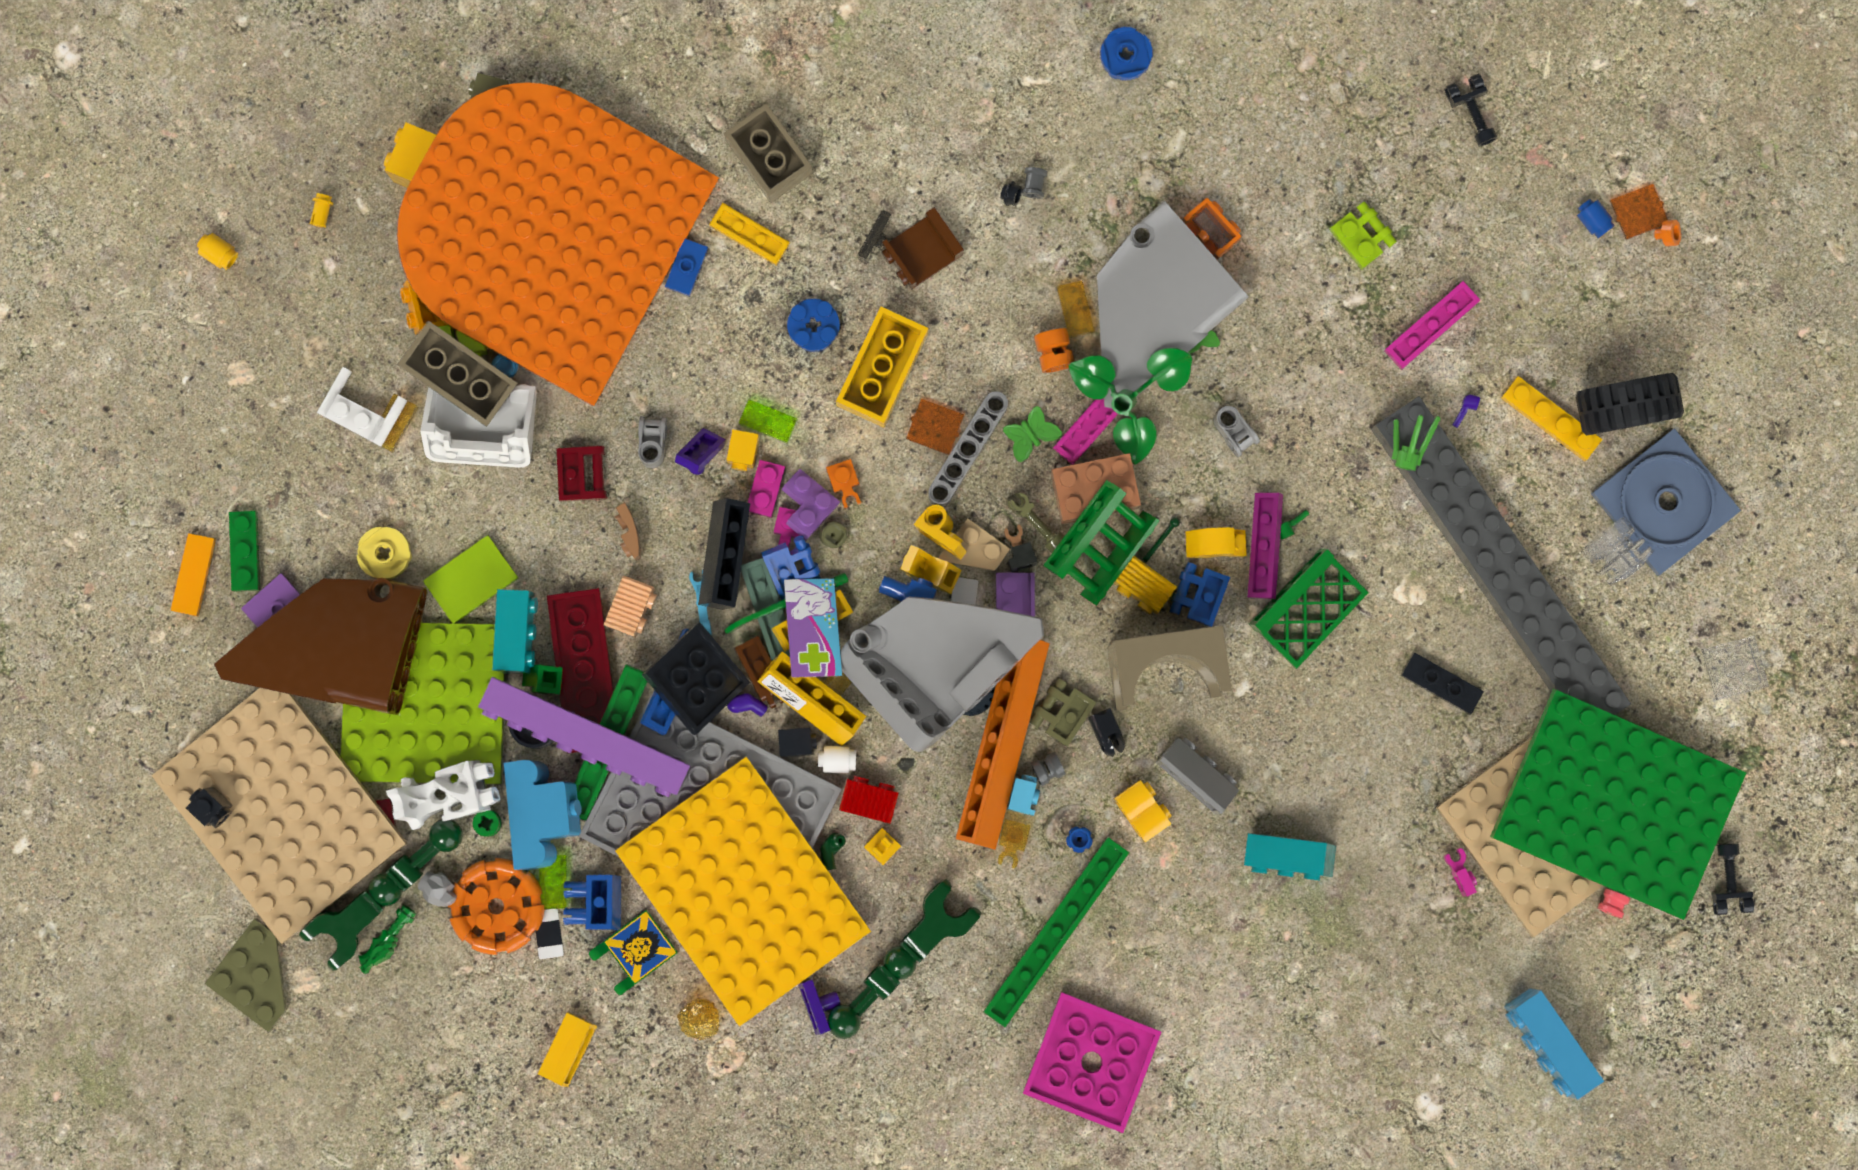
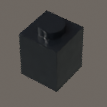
[778,728,817,757]

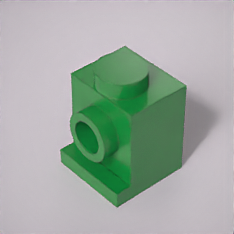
[522,665,563,694]

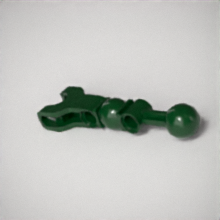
[299,819,463,971]
[827,879,981,1039]

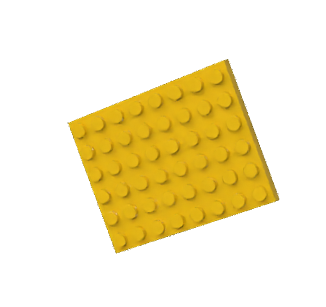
[615,757,871,1027]

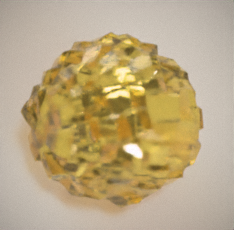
[677,998,720,1041]

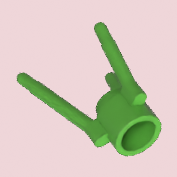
[1391,415,1440,471]

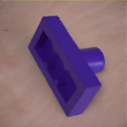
[675,428,726,475]
[798,980,841,1035]

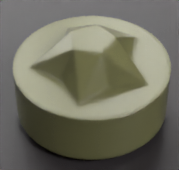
[819,521,847,548]

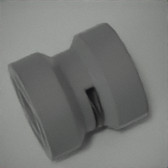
[1031,751,1066,786]

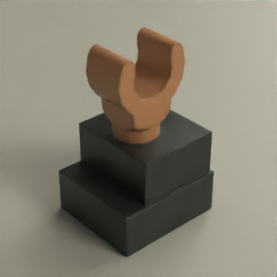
[1004,525,1037,573]

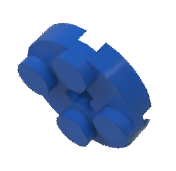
[1100,27,1153,81]
[787,299,840,352]

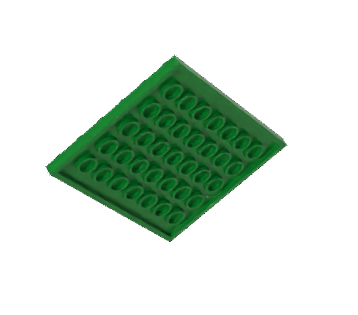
[1490,689,1746,920]

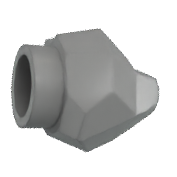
[418,871,456,906]

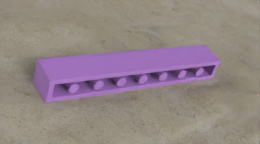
[478,677,690,797]

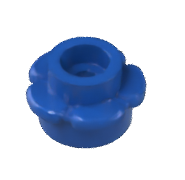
[1066,827,1093,853]

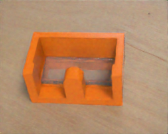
[1182,198,1242,260]

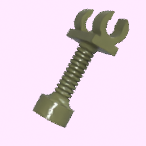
[1006,493,1064,553]

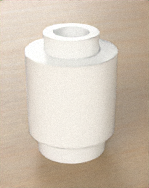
[818,746,856,773]

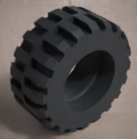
[1575,373,1684,436]

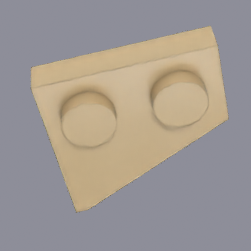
[939,518,1010,571]

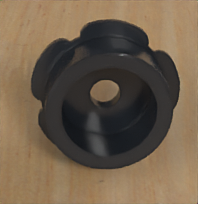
[1000,181,1022,206]

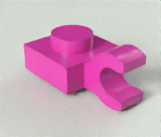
[773,507,800,549]
[1444,848,1477,897]

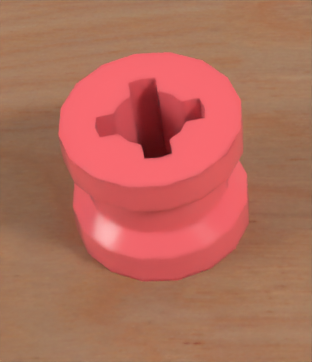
[1597,888,1630,919]

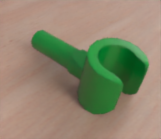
[1280,510,1309,540]

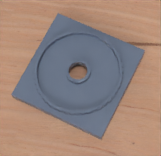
[1591,428,1741,576]

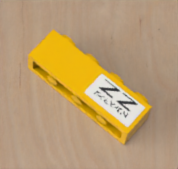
[757,651,866,746]

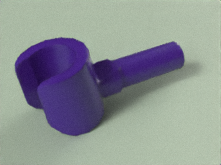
[1452,395,1480,428]

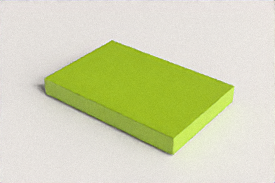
[423,535,519,624]

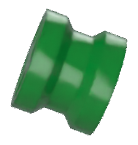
[472,810,502,837]

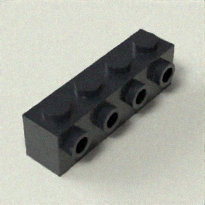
[698,498,750,610]

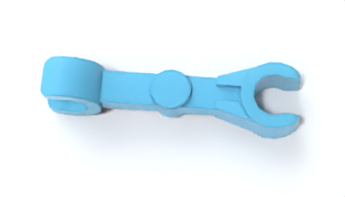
[689,570,712,635]

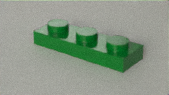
[229,511,260,592]

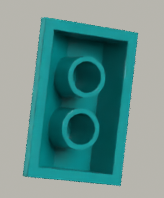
[492,590,538,674]

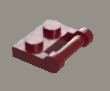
[556,446,607,502]

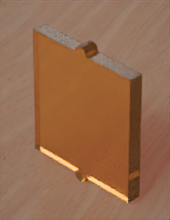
[1610,184,1668,240]
[906,399,964,455]

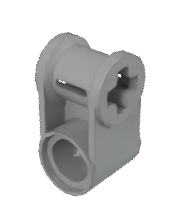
[1213,406,1260,458]
[638,416,667,469]

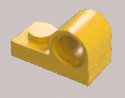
[913,505,967,560]

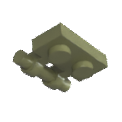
[1030,678,1097,747]

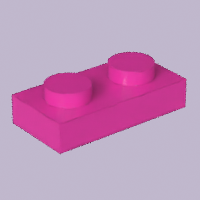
[748,460,785,518]

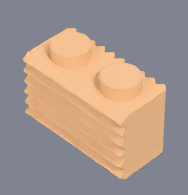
[604,575,657,638]

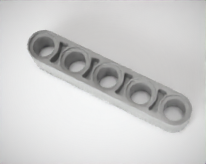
[928,391,1008,507]

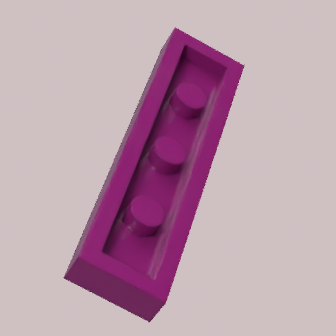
[1247,493,1283,599]

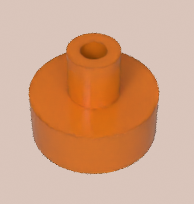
[1654,219,1681,247]

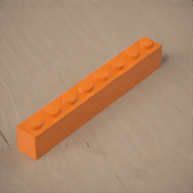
[956,640,1050,850]

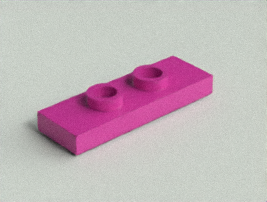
[1053,398,1118,465]

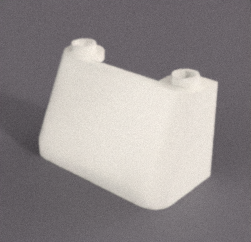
[421,384,536,467]

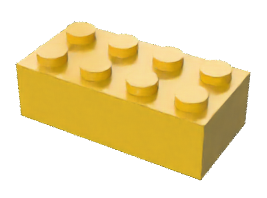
[836,306,929,428]

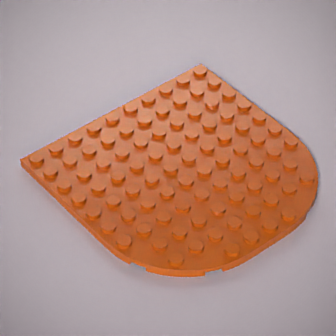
[397,82,719,406]

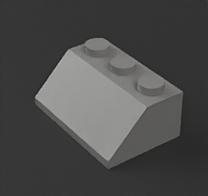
[1155,737,1239,815]

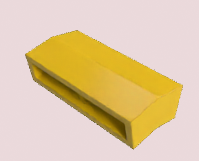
[538,1012,597,1087]

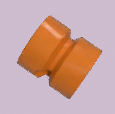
[1034,328,1074,373]

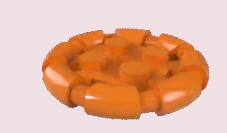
[448,858,545,955]

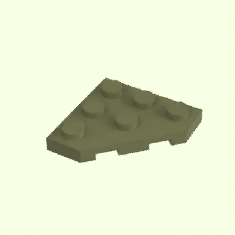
[205,919,287,1032]

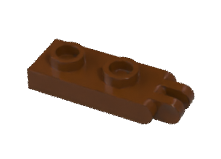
[734,636,784,709]

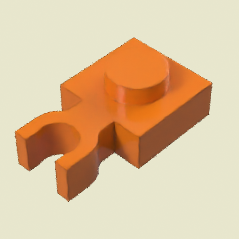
[826,459,861,509]

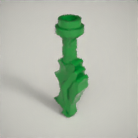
[358,904,416,974]

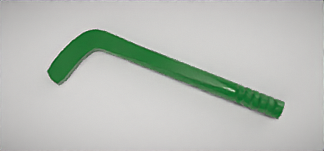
[724,573,849,634]

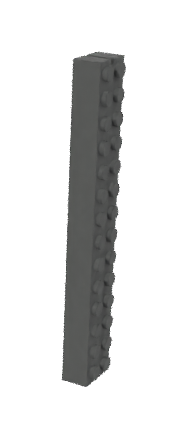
[1371,396,1631,715]

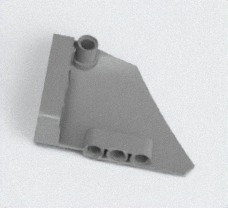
[1097,201,1249,408]
[840,597,1044,752]

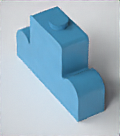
[504,760,581,870]

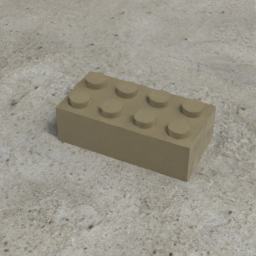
[397,321,517,427]

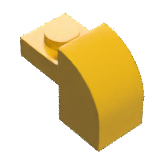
[1185,527,1247,558]
[900,545,962,594]

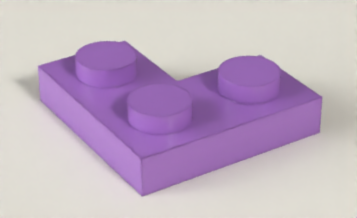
[782,469,840,541]

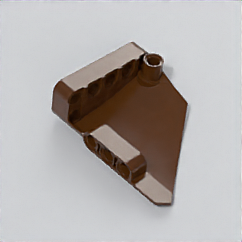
[214,578,427,715]

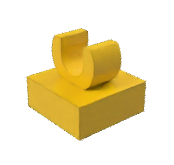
[864,828,901,865]

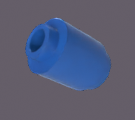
[1576,198,1615,238]

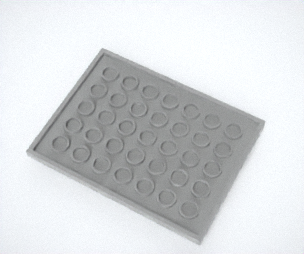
[578,693,842,857]

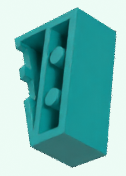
[1244,833,1336,881]

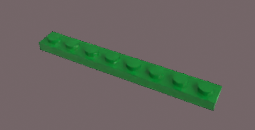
[983,837,1130,1027]

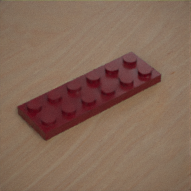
[547,588,614,754]

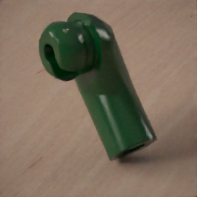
[820,833,846,870]

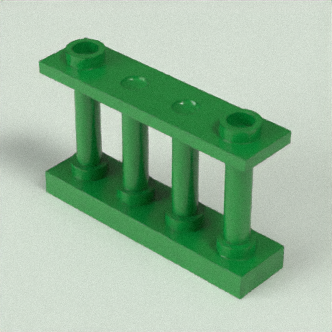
[1043,480,1159,606]

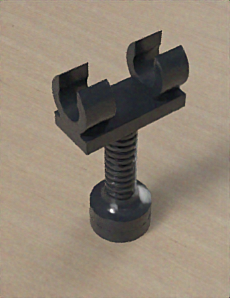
[1444,73,1498,147]
[1712,844,1754,915]

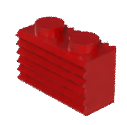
[839,776,899,824]

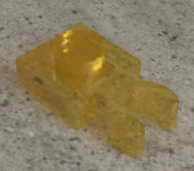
[998,819,1031,869]

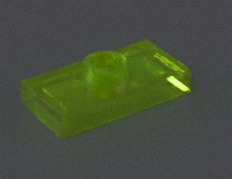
[539,855,567,909]

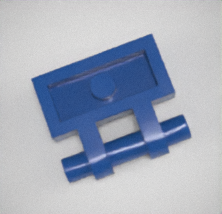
[761,535,821,600]
[1169,562,1230,627]

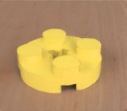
[357,527,412,579]

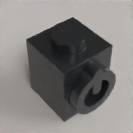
[186,787,233,829]

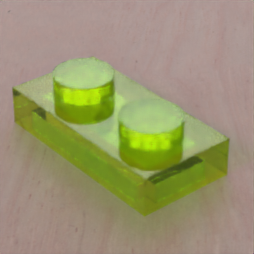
[739,399,797,444]

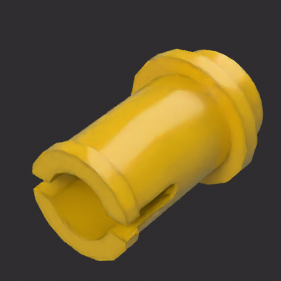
[309,193,333,228]

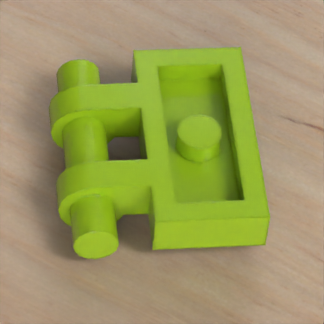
[1329,201,1397,270]

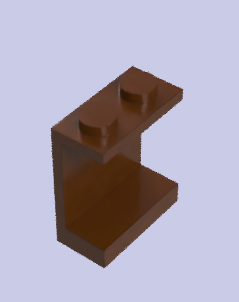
[881,207,964,290]

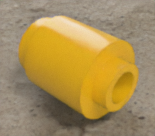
[197,233,238,270]

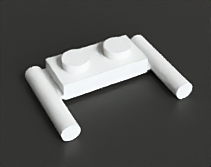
[317,367,407,447]

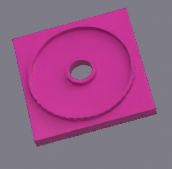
[1022,992,1162,1133]

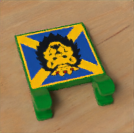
[588,910,678,996]

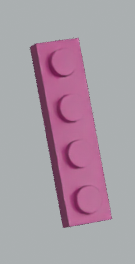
[1384,281,1480,370]

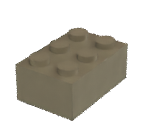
[724,103,813,204]

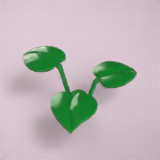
[1068,348,1193,465]

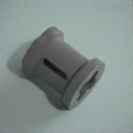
[1021,167,1048,199]

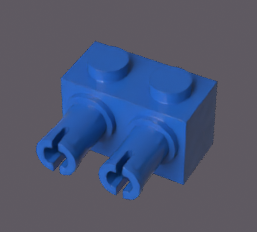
[879,576,936,602]
[563,875,621,930]

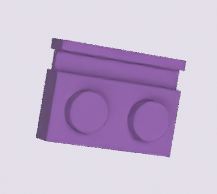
[996,573,1035,617]

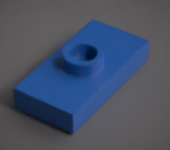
[665,239,708,297]

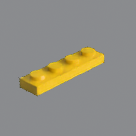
[1501,376,1603,461]

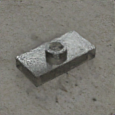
[858,210,892,265]

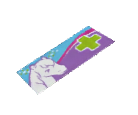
[784,578,842,677]

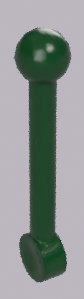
[1142,517,1180,563]

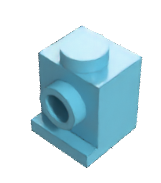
[1007,774,1040,816]

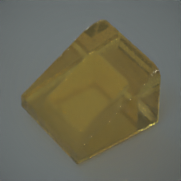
[823,671,852,696]

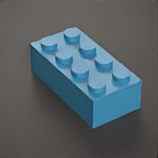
[1504,988,1604,1100]

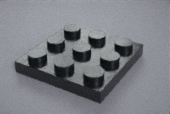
[642,622,750,735]

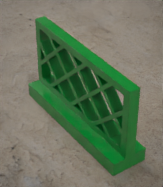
[1249,548,1369,669]

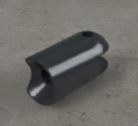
[1088,708,1125,757]

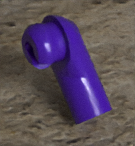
[727,693,768,717]

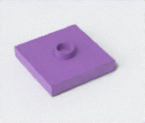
[241,573,301,627]

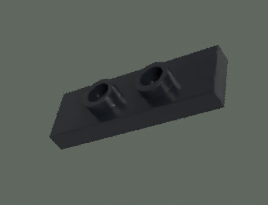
[1400,652,1484,715]

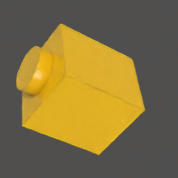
[726,429,760,471]

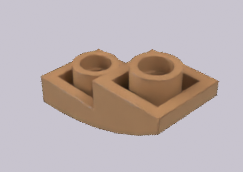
[615,502,641,561]

